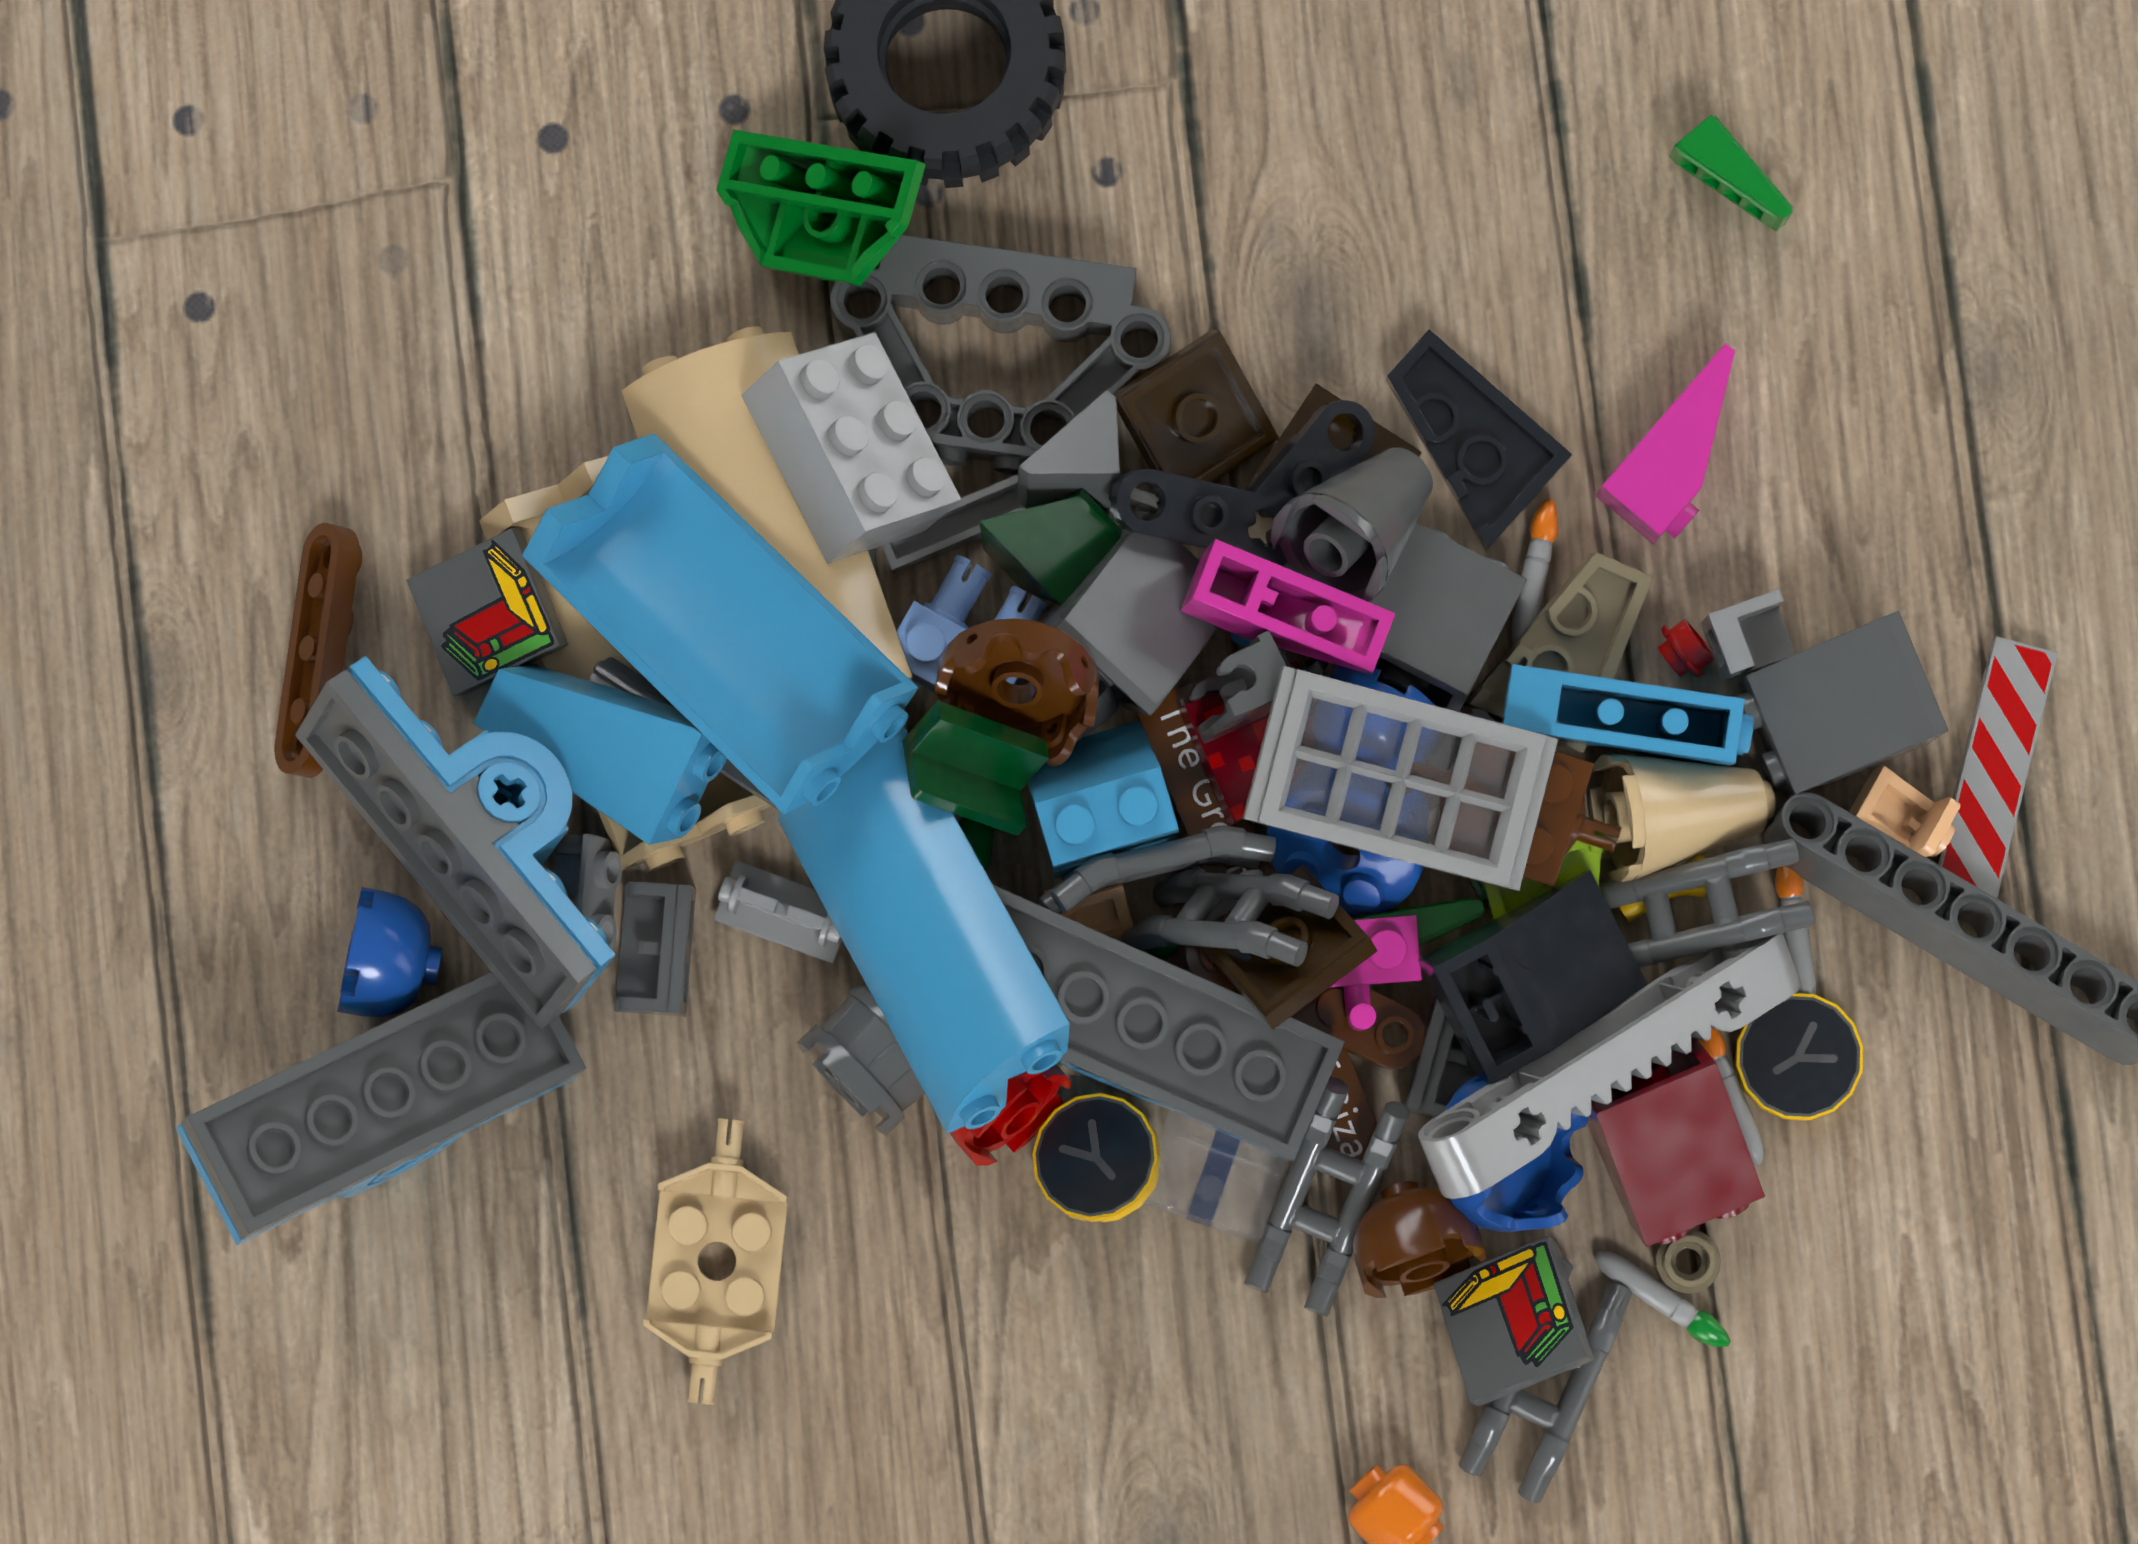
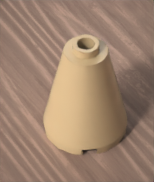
[1589,753,1775,882]

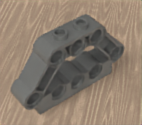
[830,235,1171,475]

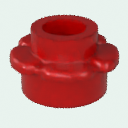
[1658,619,1716,677]

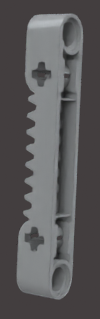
[1418,933,1801,1199]

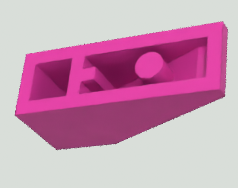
[1596,343,1735,545]
[1180,539,1396,675]

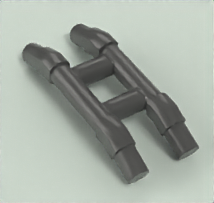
[1038,826,1276,914]
[1599,838,1815,968]
[1121,868,1339,967]
[1244,1077,1409,1317]
[1458,1258,1632,1503]

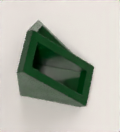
[979,488,1122,606]

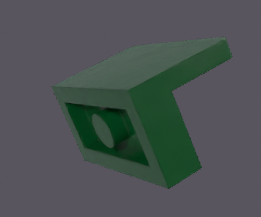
[902,700,1049,835]

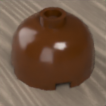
[1353,1181,1487,1298]

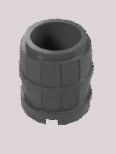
[797,982,925,1136]

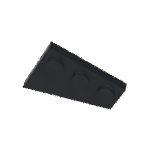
[1386,329,1572,552]

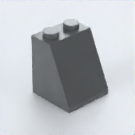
[1037,511,1218,716]
[1338,522,1527,755]
[1735,611,1949,800]

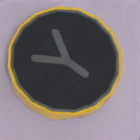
[1734,993,1863,1121]
[1032,1093,1161,1223]

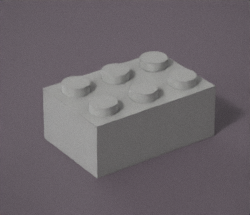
[741,332,961,564]

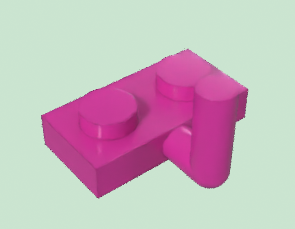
[1329,915,1422,1031]

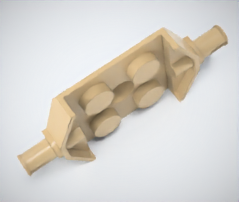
[643,1118,789,1405]

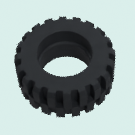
[823,0,1066,188]

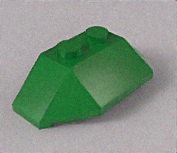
[716,129,926,286]

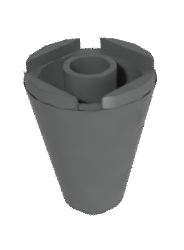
[1271,448,1433,602]

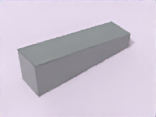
[883,474,1026,572]

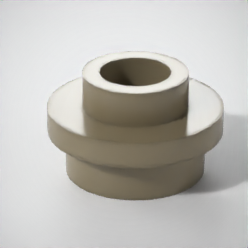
[1655,1229,1721,1294]

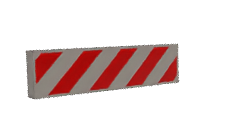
[1936,636,2058,899]

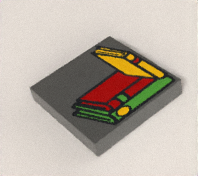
[406,528,568,696]
[1433,1236,1594,1406]

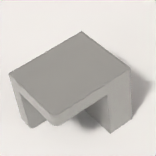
[1701,589,1794,682]

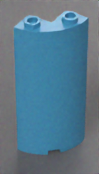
[522,433,918,814]
[778,726,1070,1134]

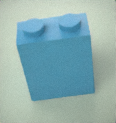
[1027,721,1179,879]

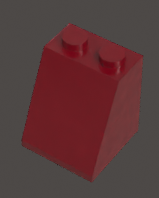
[1587,1038,1765,1247]

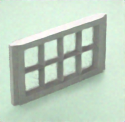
[1242,666,1558,891]

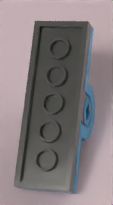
[295,656,616,1030]
[993,885,1345,1161]
[176,972,587,1245]

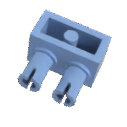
[896,555,1048,692]

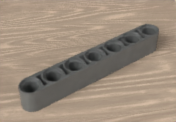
[1763,793,2138,1065]

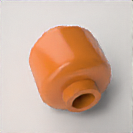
[1348,1464,1444,1544]

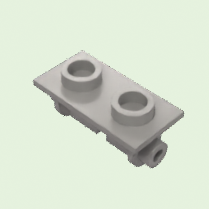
[555,834,622,968]
[713,860,842,964]

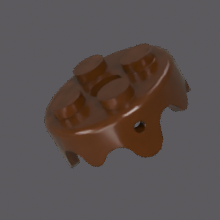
[934,618,1100,767]

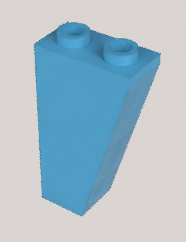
[473,664,727,845]
[1502,664,1754,766]

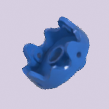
[1266,762,1429,917]
[1445,1075,1589,1232]

